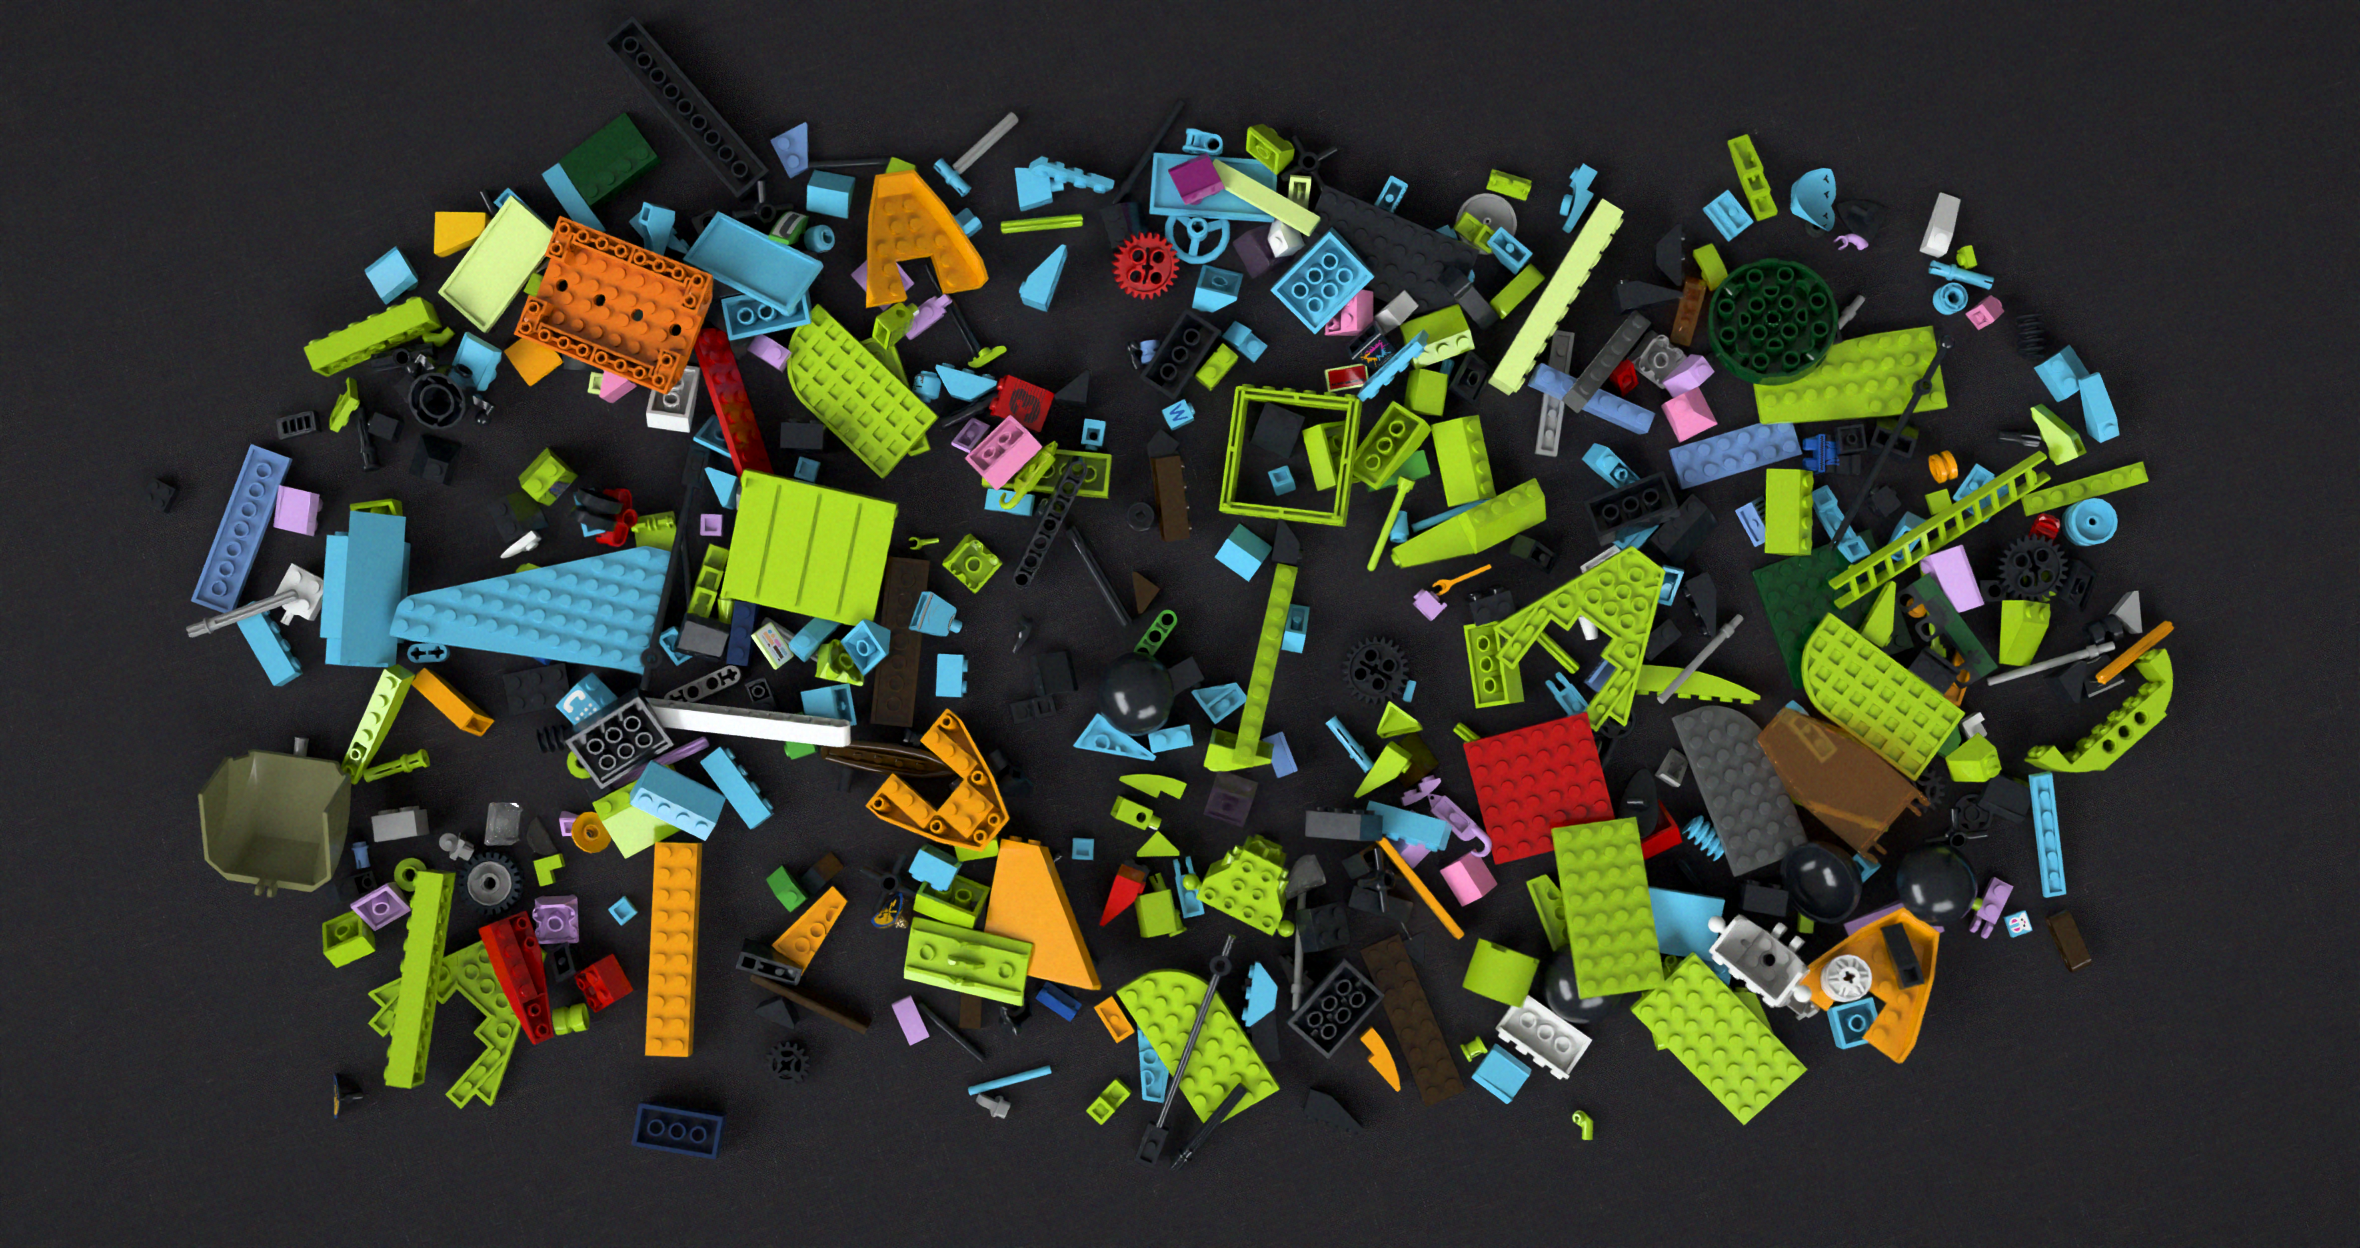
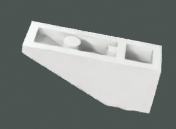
[1919,192,1960,258]

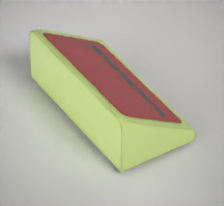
[1325,364,1368,392]

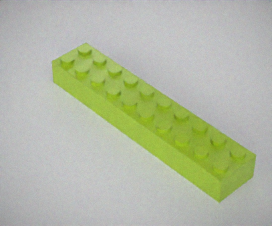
[384,869,456,1089]

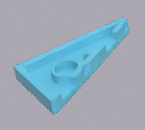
[1073,713,1156,761]

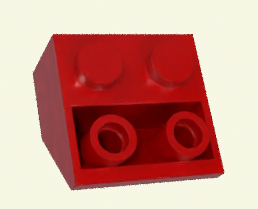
[574,954,634,1013]

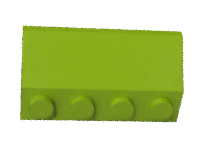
[1431,415,1496,507]
[1765,469,1814,556]
[1457,478,1546,554]
[1464,619,1524,708]

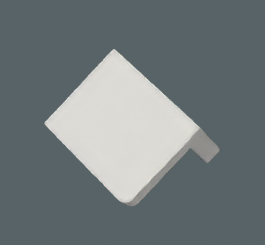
[1957,712,1987,741]

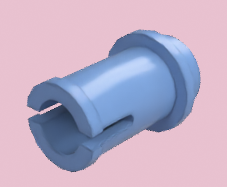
[351,841,370,869]

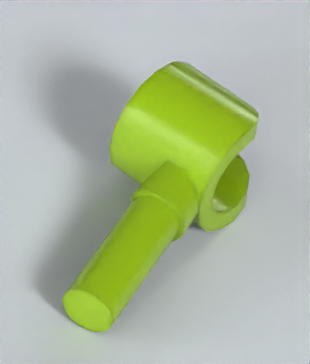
[909,537,939,550]

